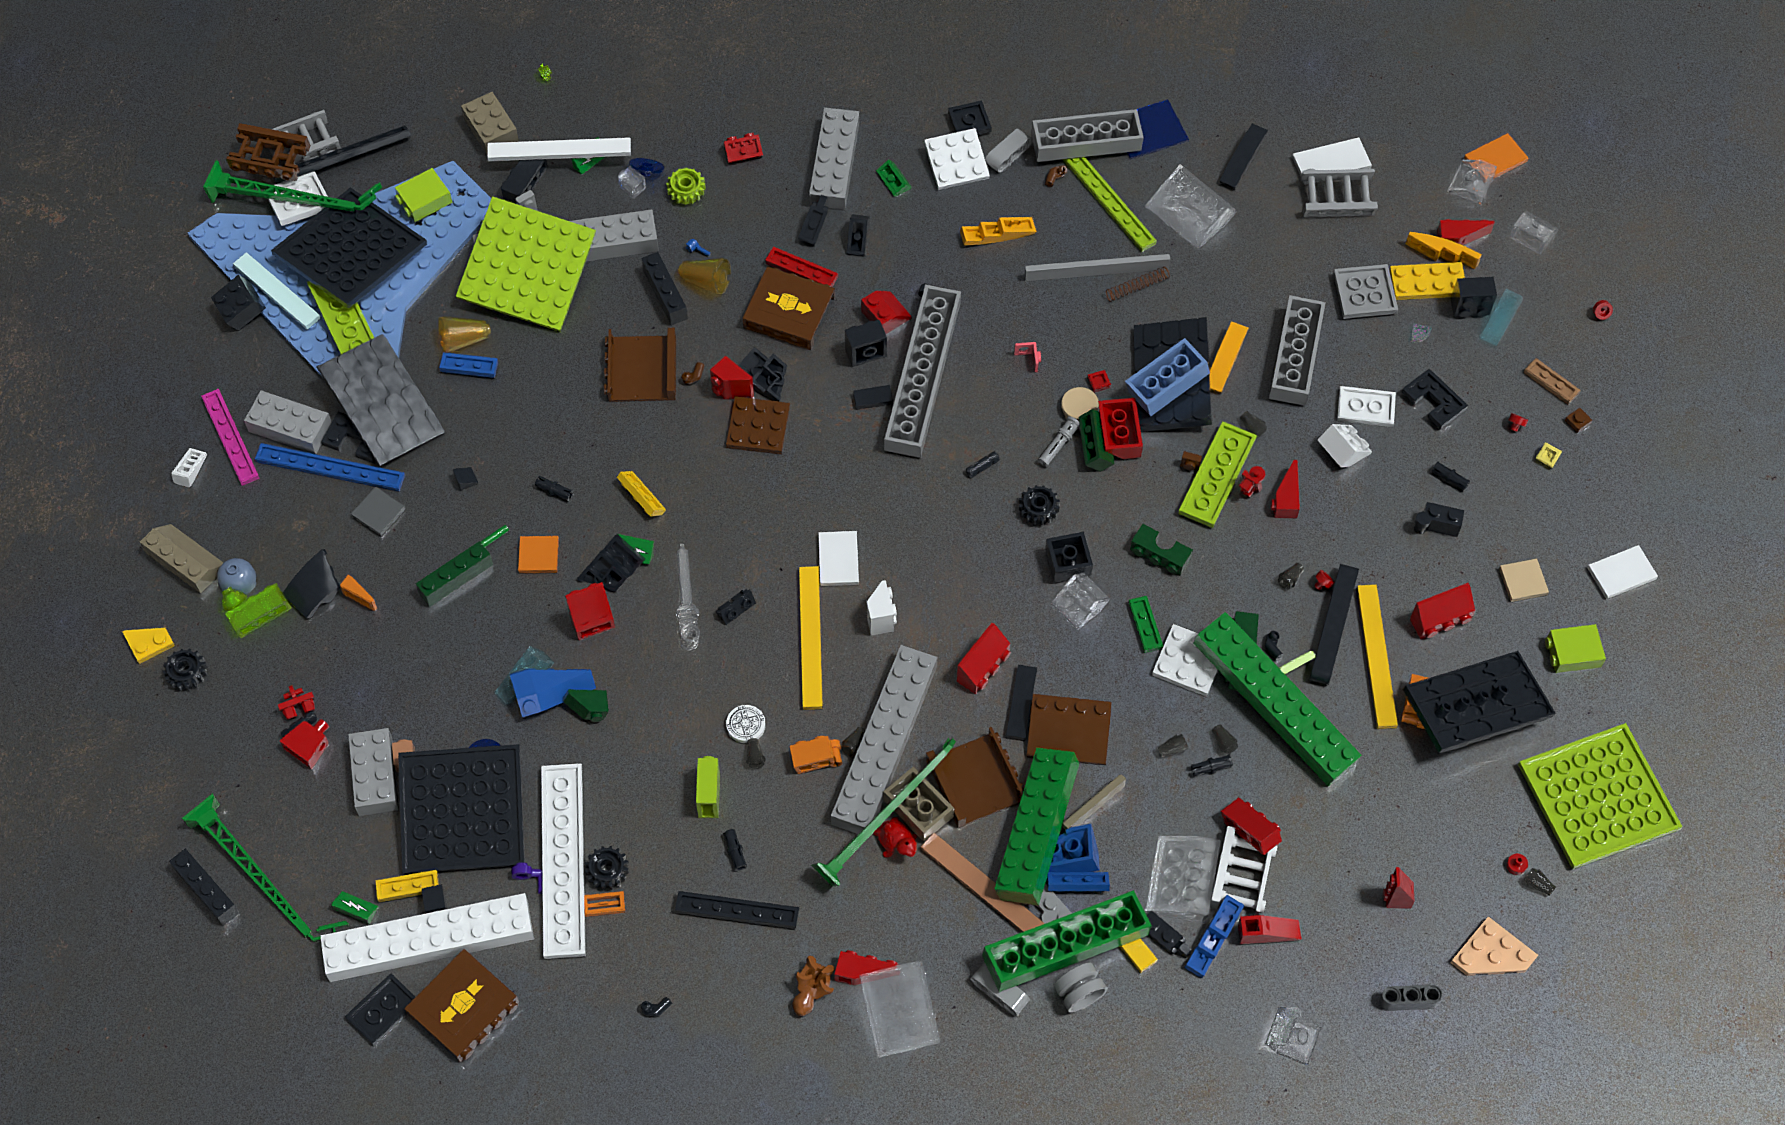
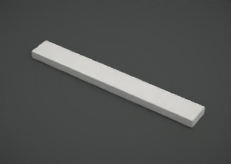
[488,138,631,161]

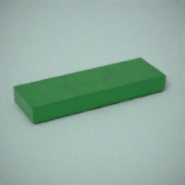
[1128,596,1163,653]

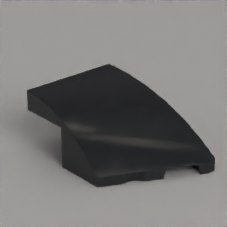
[738,347,787,402]
[577,534,645,592]
[282,549,340,618]

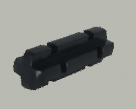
[966,451,1000,478]
[281,711,317,737]

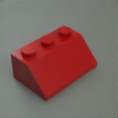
[1098,398,1143,459]
[1410,583,1476,639]
[957,623,1011,694]

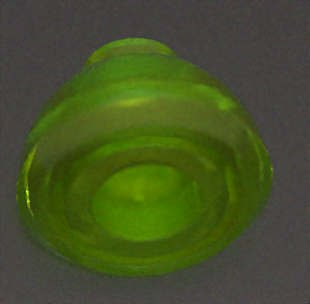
[221,587,248,612]

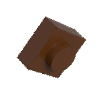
[1565,408,1593,433]
[1180,451,1202,471]

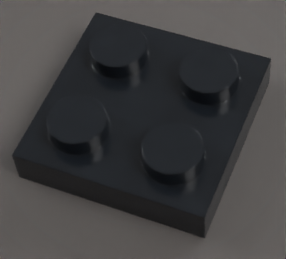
[948,100,992,135]

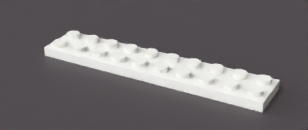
[541,764,586,959]

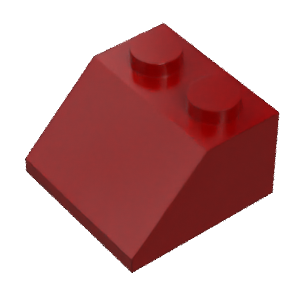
[861,291,912,334]
[710,356,754,400]

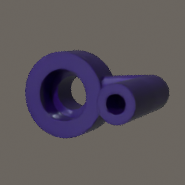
[511,863,543,894]

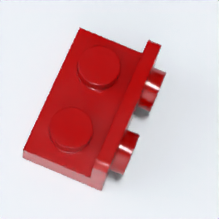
[723,133,763,163]

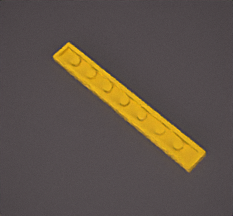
[799,566,823,710]
[1356,585,1398,729]

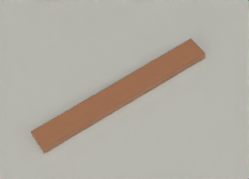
[921,833,1045,933]

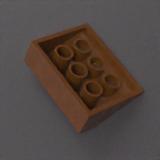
[1027,694,1112,766]

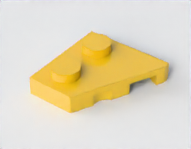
[123,628,175,664]

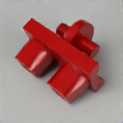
[1239,466,1265,498]
[278,685,315,720]

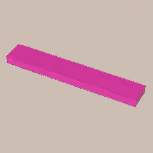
[201,389,260,486]

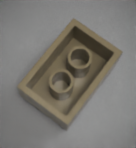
[461,91,519,156]
[883,767,954,842]

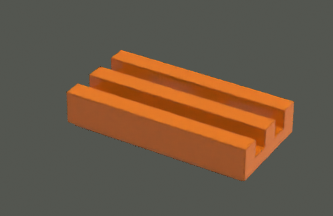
[584,891,625,917]

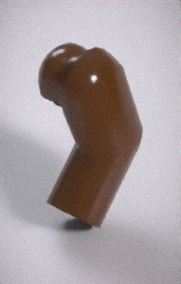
[1045,165,1067,187]
[681,362,705,384]

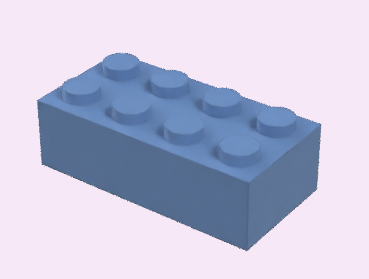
[1125,338,1210,417]

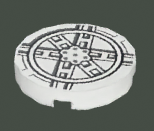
[726,705,766,744]

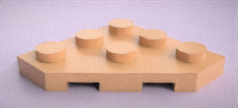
[1451,917,1538,976]

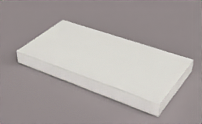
[1292,137,1372,185]

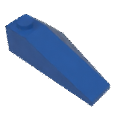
[510,668,596,717]
[1049,824,1100,872]

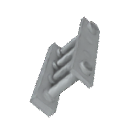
[269,110,341,167]
[1300,167,1378,217]

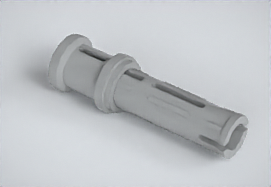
[1038,416,1080,467]

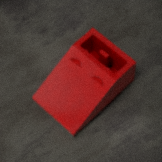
[565,582,615,640]

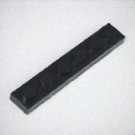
[675,891,800,929]

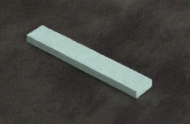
[233,252,321,329]

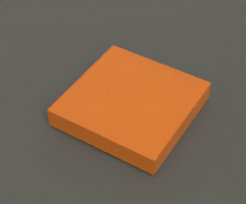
[518,536,559,573]

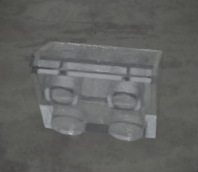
[1051,573,1110,629]

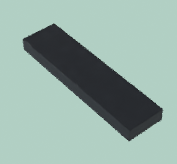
[1006,664,1037,741]

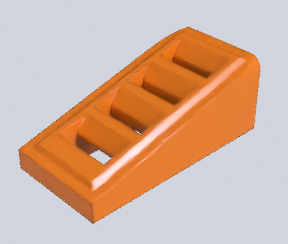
[340,575,377,611]

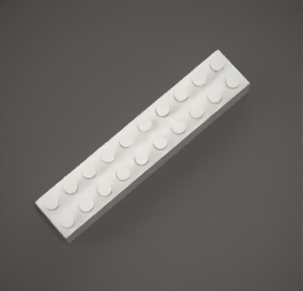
[321,893,534,982]

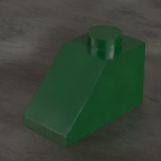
[563,689,609,722]

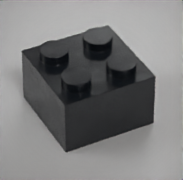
[211,275,266,331]
[1450,277,1497,317]
[845,319,887,367]
[1045,532,1093,583]

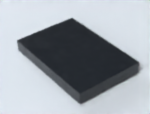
[345,973,415,1046]

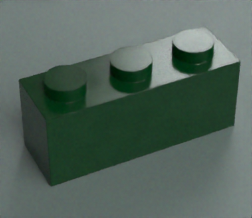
[1079,409,1115,472]

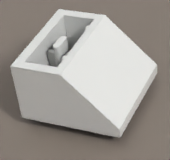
[1318,424,1372,467]
[867,580,897,636]

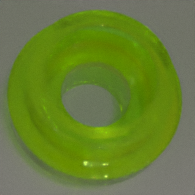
[537,64,552,80]

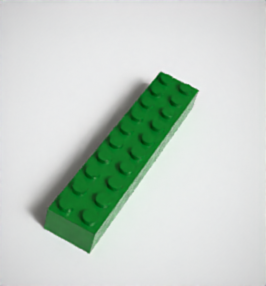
[1193,612,1362,787]

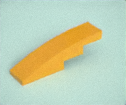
[960,217,1036,245]
[1405,232,1482,269]
[1210,321,1249,393]

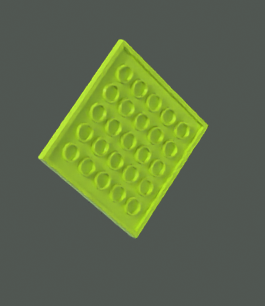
[456,196,596,332]
[1518,723,1683,869]

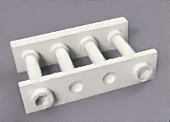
[1210,826,1278,915]

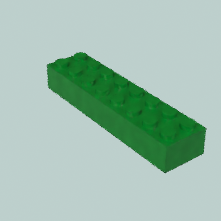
[995,748,1079,906]
[982,890,1152,992]

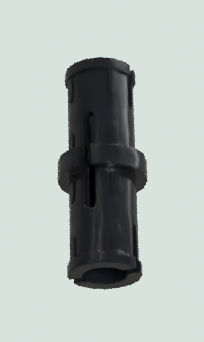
[1432,461,1470,491]
[535,475,574,501]
[1191,754,1233,777]
[723,829,747,871]

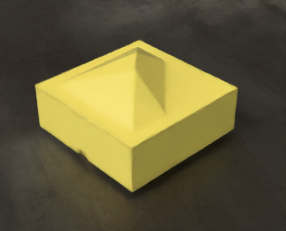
[1536,442,1562,468]

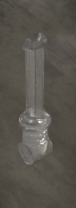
[675,544,700,651]

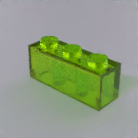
[225,583,292,638]

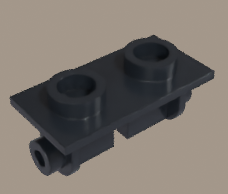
[716,589,756,625]

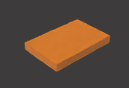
[1464,133,1529,183]

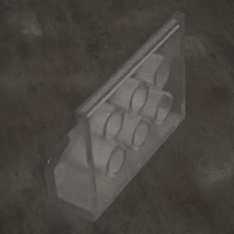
[1145,164,1237,249]
[1145,836,1221,924]
[860,960,941,1058]

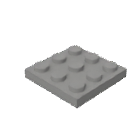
[1333,264,1398,319]

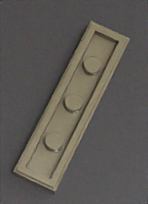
[1062,774,1126,833]

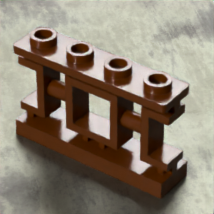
[226,123,311,181]

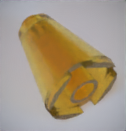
[678,258,731,294]
[438,316,491,353]

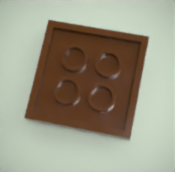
[726,397,790,455]

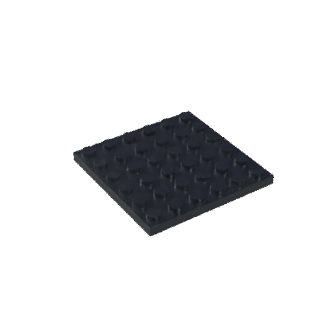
[271,187,427,309]
[398,744,525,874]

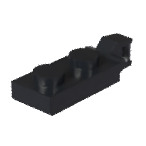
[798,195,829,246]
[1147,910,1192,959]

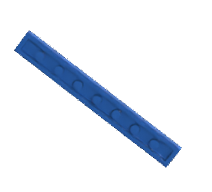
[255,443,405,492]

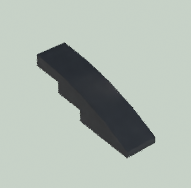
[1220,123,1268,190]

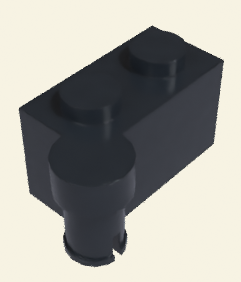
[1414,502,1465,537]

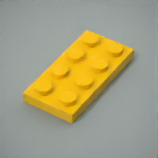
[1389,262,1465,300]

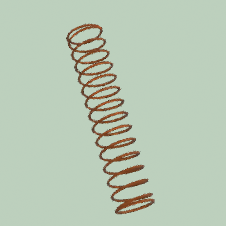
[1106,266,1170,302]

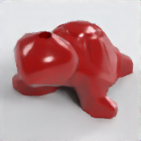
[873,817,917,858]

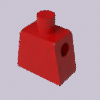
[280,719,329,769]

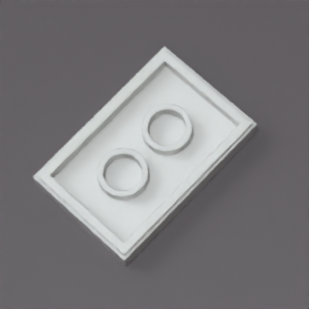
[1337,386,1396,427]
[819,531,859,586]
[1587,545,1658,599]

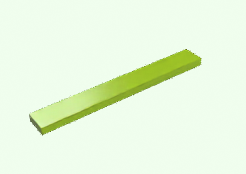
[1062,157,1157,252]

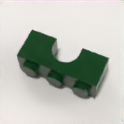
[1130,524,1193,576]

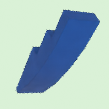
[1184,895,1244,978]

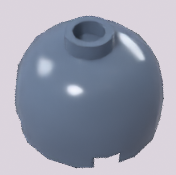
[217,558,257,597]

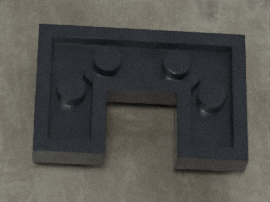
[1402,369,1468,429]
[321,411,375,463]

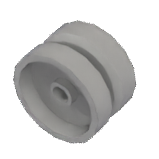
[1054,962,1108,1013]

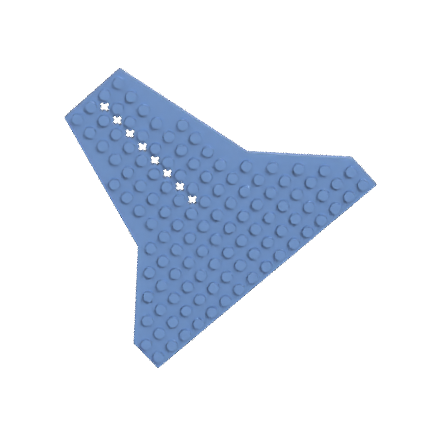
[187,161,491,378]

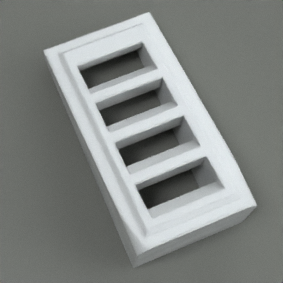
[171,448,207,487]

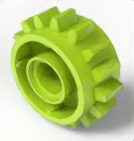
[666,168,706,205]

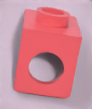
[1014,342,1041,372]

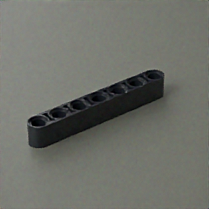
[1309,563,1359,685]

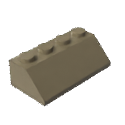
[140,524,223,594]

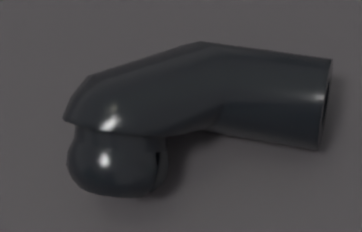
[1265,631,1283,660]
[641,997,673,1016]

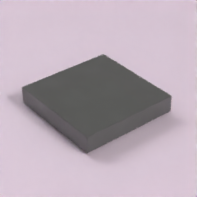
[351,487,405,536]

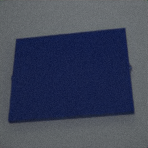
[1127,99,1189,160]

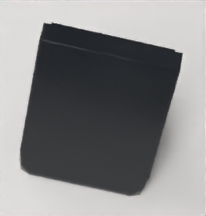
[453,467,478,490]

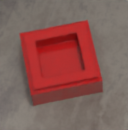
[1087,370,1111,393]

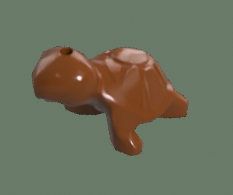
[792,956,836,1016]

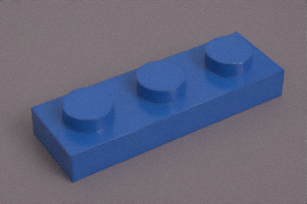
[439,352,498,378]
[1047,872,1110,892]

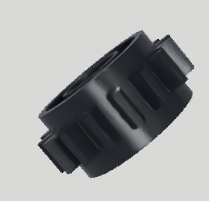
[1019,485,1060,525]
[163,648,208,691]
[585,846,629,890]

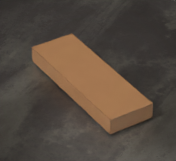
[1524,358,1581,405]

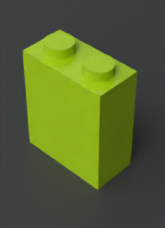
[395,168,453,222]
[1545,624,1606,673]
[696,756,720,818]

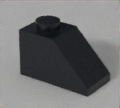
[847,214,870,256]

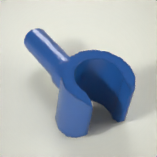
[686,239,711,256]

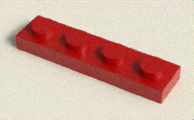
[765,246,838,287]

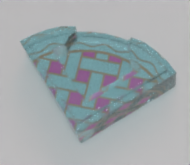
[1411,324,1432,343]

